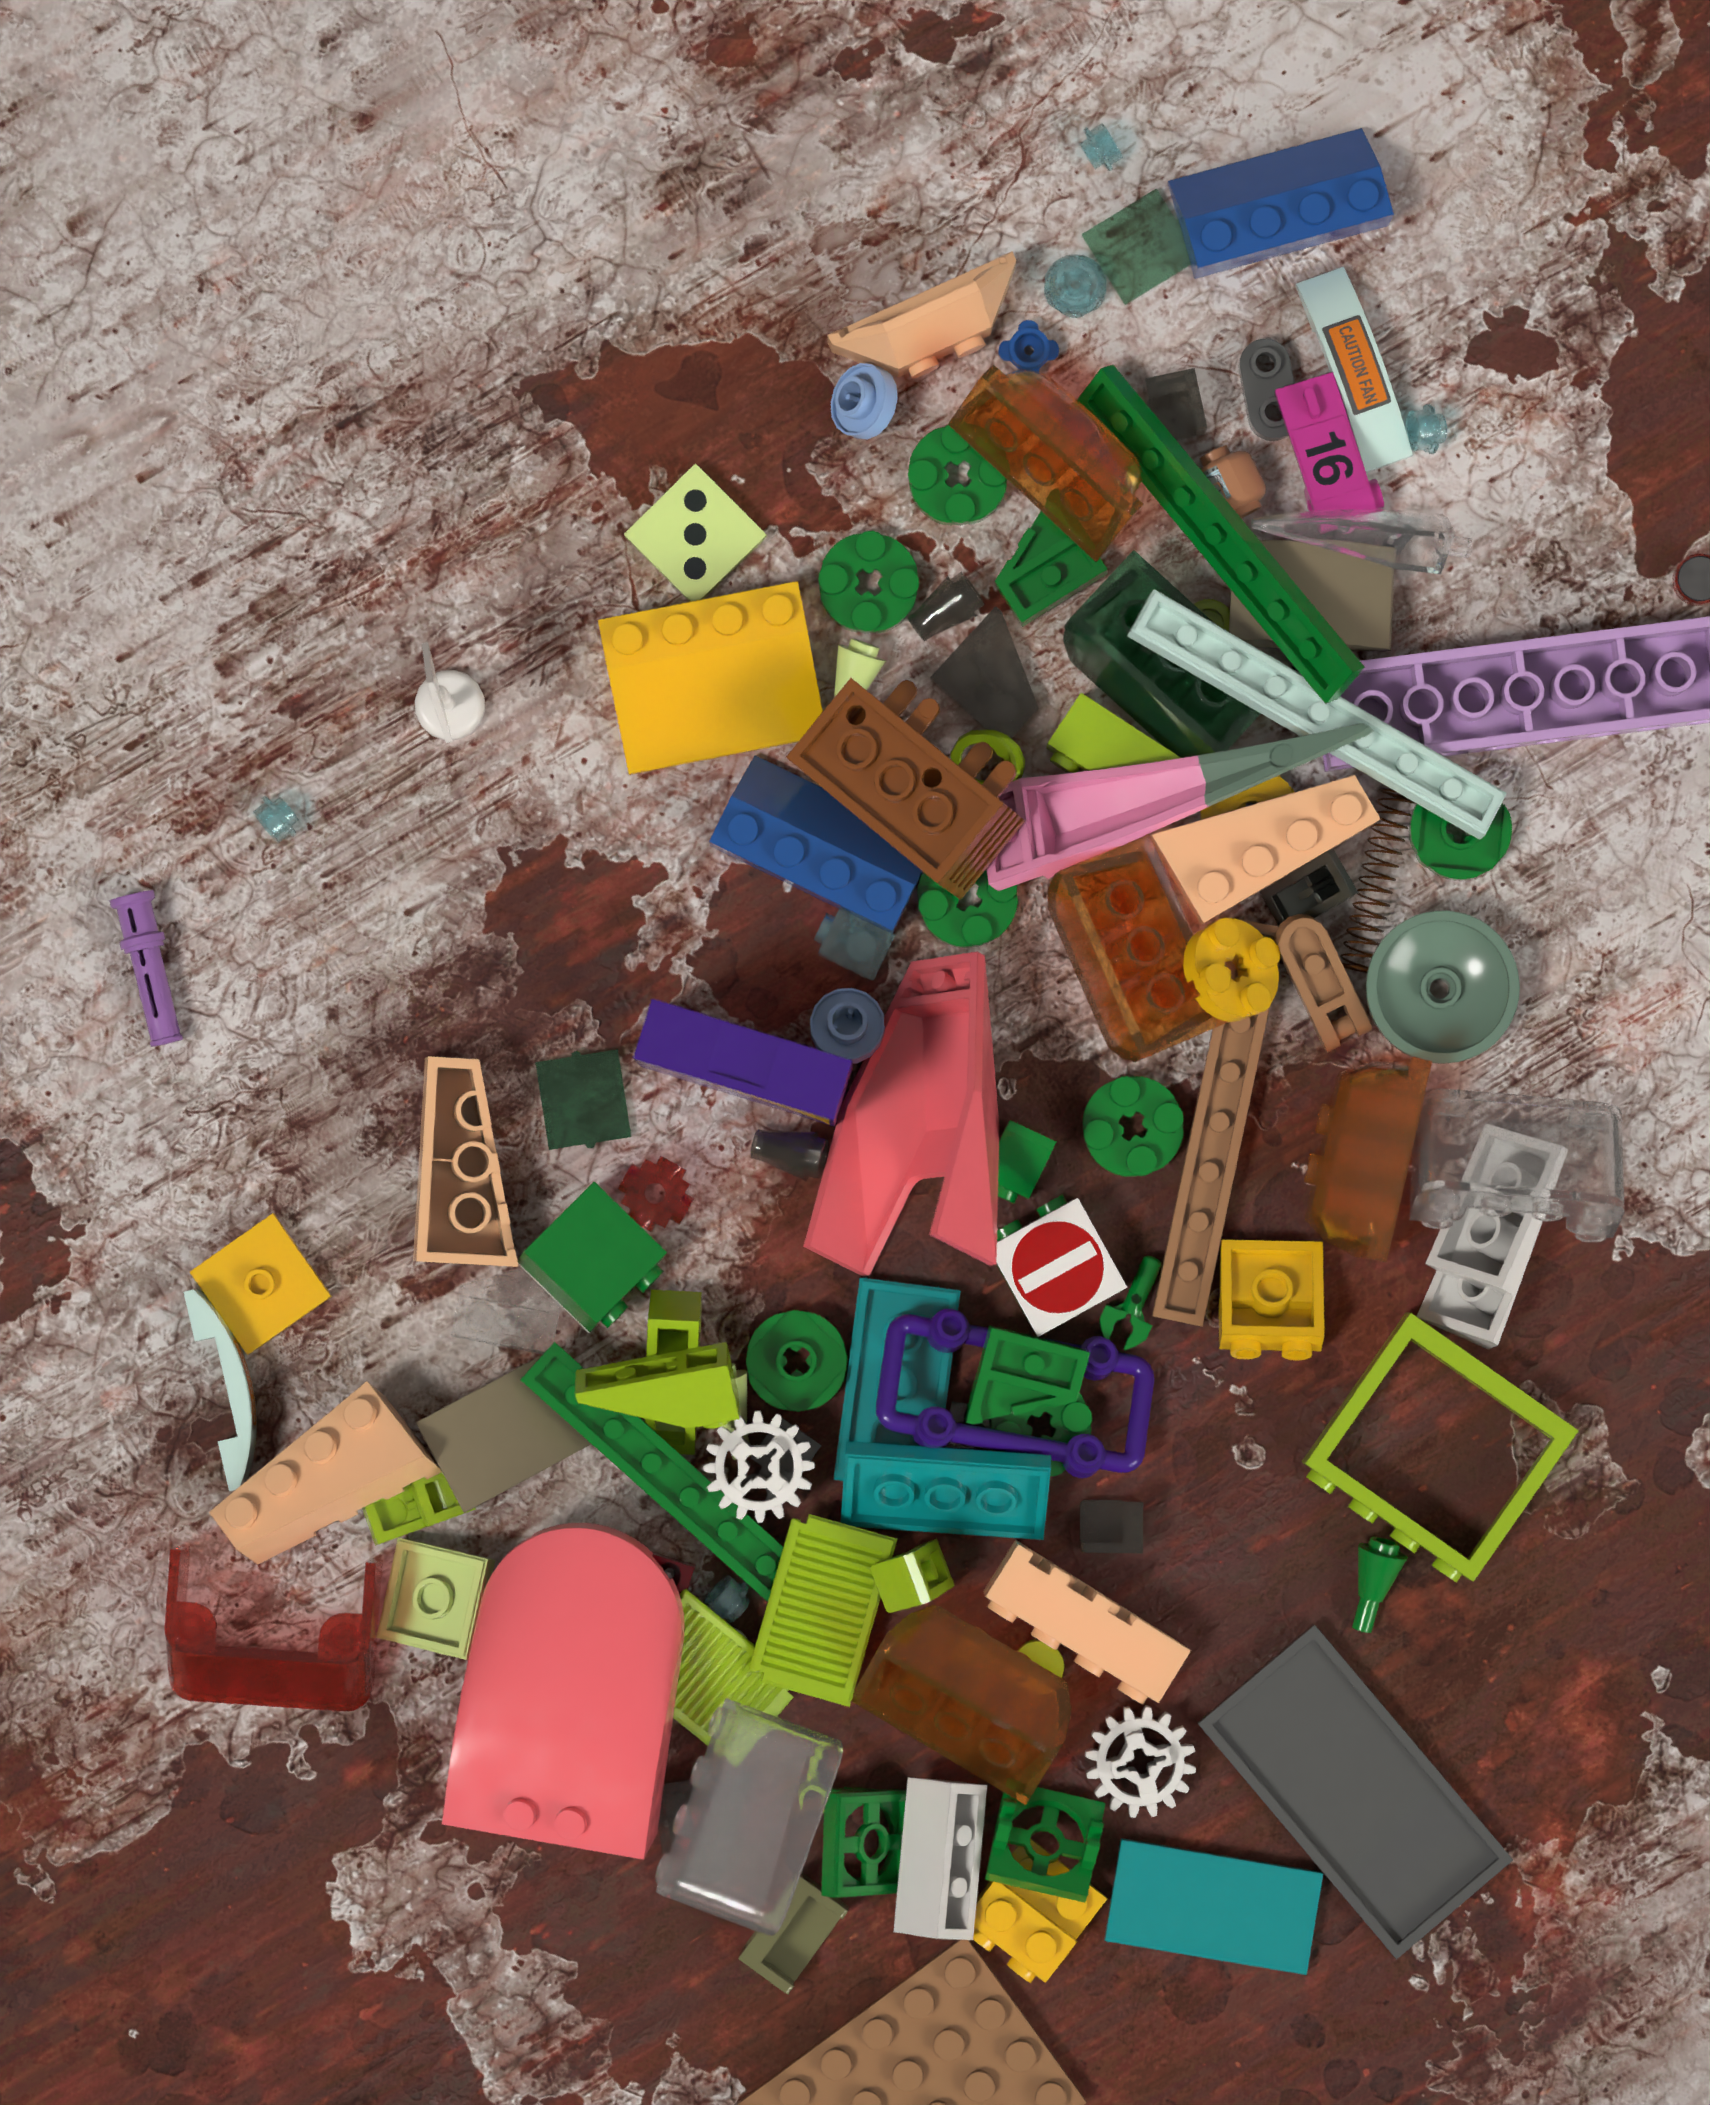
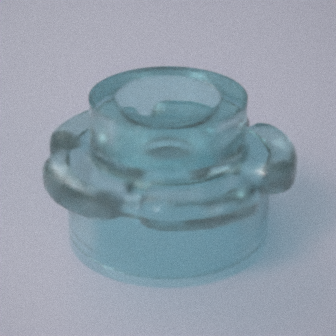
[1079,123,1123,171]
[1406,404,1447,454]
[253,796,299,843]
[703,1576,750,1623]

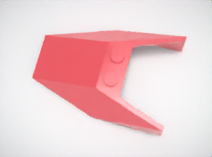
[803,951,999,1277]

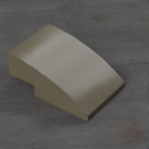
[1229,540,1395,651]
[416,1356,591,1513]

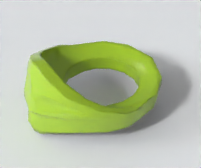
[950,730,1025,784]

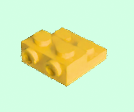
[1219,1240,1324,1360]
[973,1838,1107,1983]

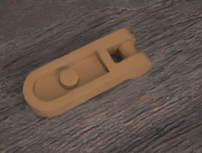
[1275,914,1372,1053]

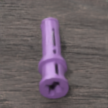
[109,890,183,1047]

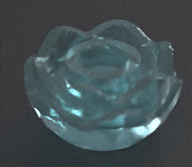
[1044,254,1107,318]

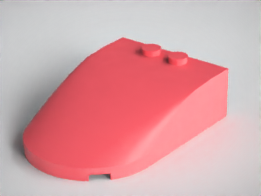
[442,1523,685,1860]

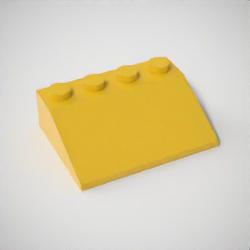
[598,581,823,775]

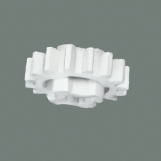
[703,1410,815,1523]
[1085,1705,1196,1818]

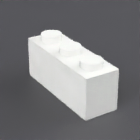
[894,1777,987,1940]

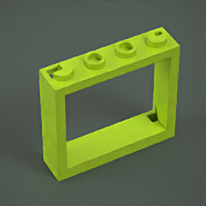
[1302,1312,1579,1583]

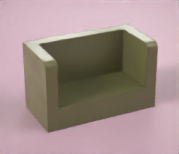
[738,1870,849,1995]

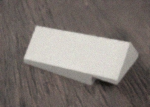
[1417,1125,1568,1349]

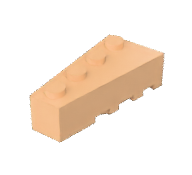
[1149,775,1381,926]
[413,1056,519,1267]
[209,1381,442,1565]
[983,1540,1191,1705]

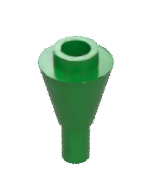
[1352,1536,1408,1633]

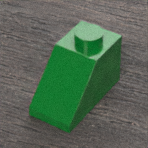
[998,1120,1056,1204]

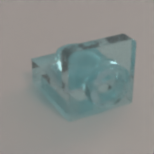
[814,907,895,981]

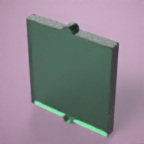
[1081,189,1191,306]
[535,1049,632,1150]

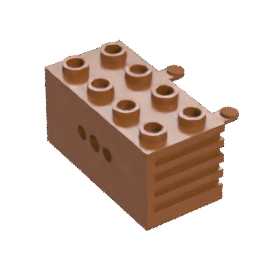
[786,678,1025,900]

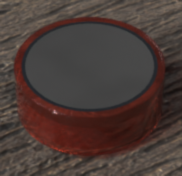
[1672,553,1710,606]

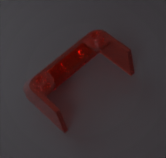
[165,1545,383,1712]

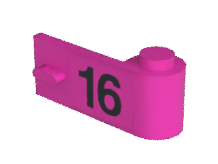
[1274,372,1384,538]

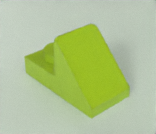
[871,1538,955,1613]

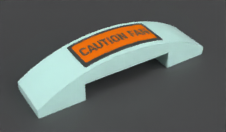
[1295,267,1413,473]
[183,1289,257,1491]

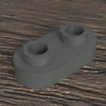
[1239,339,1294,441]

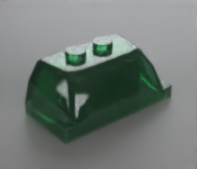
[1063,550,1261,758]

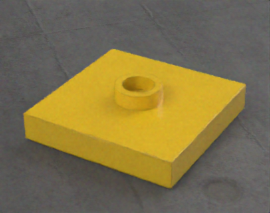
[190,1213,332,1355]

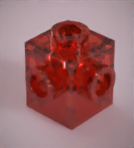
[618,1155,695,1232]

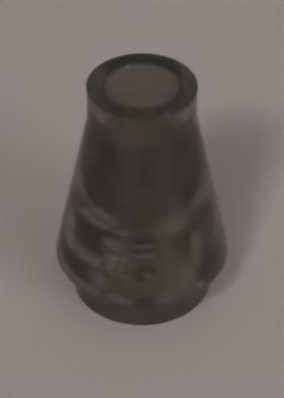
[907,571,985,642]
[751,1129,829,1181]

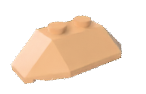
[828,251,1016,379]

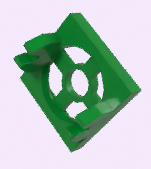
[985,1780,1106,1903]
[821,1787,907,1898]

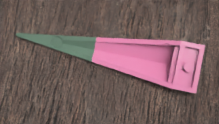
[987,723,1373,891]

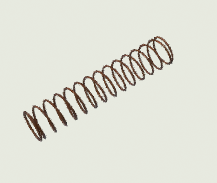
[1340,788,1415,973]

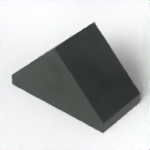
[1260,848,1358,926]

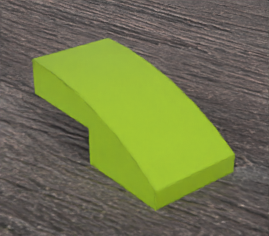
[362,1472,476,1545]

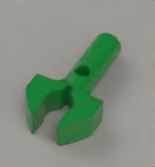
[1099,1255,1162,1350]

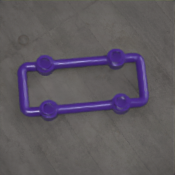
[876,1309,1154,1478]

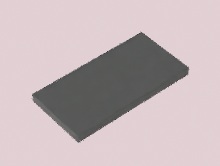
[1197,1624,1513,1959]

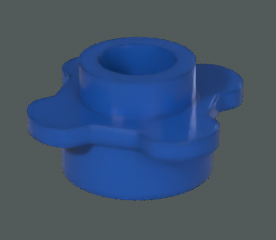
[998,320,1059,381]

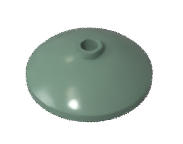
[1366,911,1520,1064]

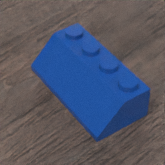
[1168,128,1394,279]
[709,755,923,934]

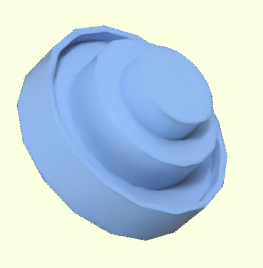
[831,363,898,440]
[810,988,885,1064]

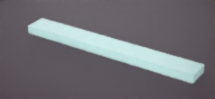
[1127,589,1507,840]

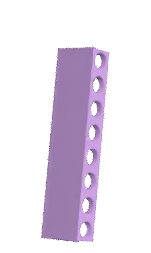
[1323,616,1710,772]

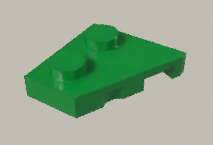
[995,490,1108,627]
[964,1325,1090,1425]

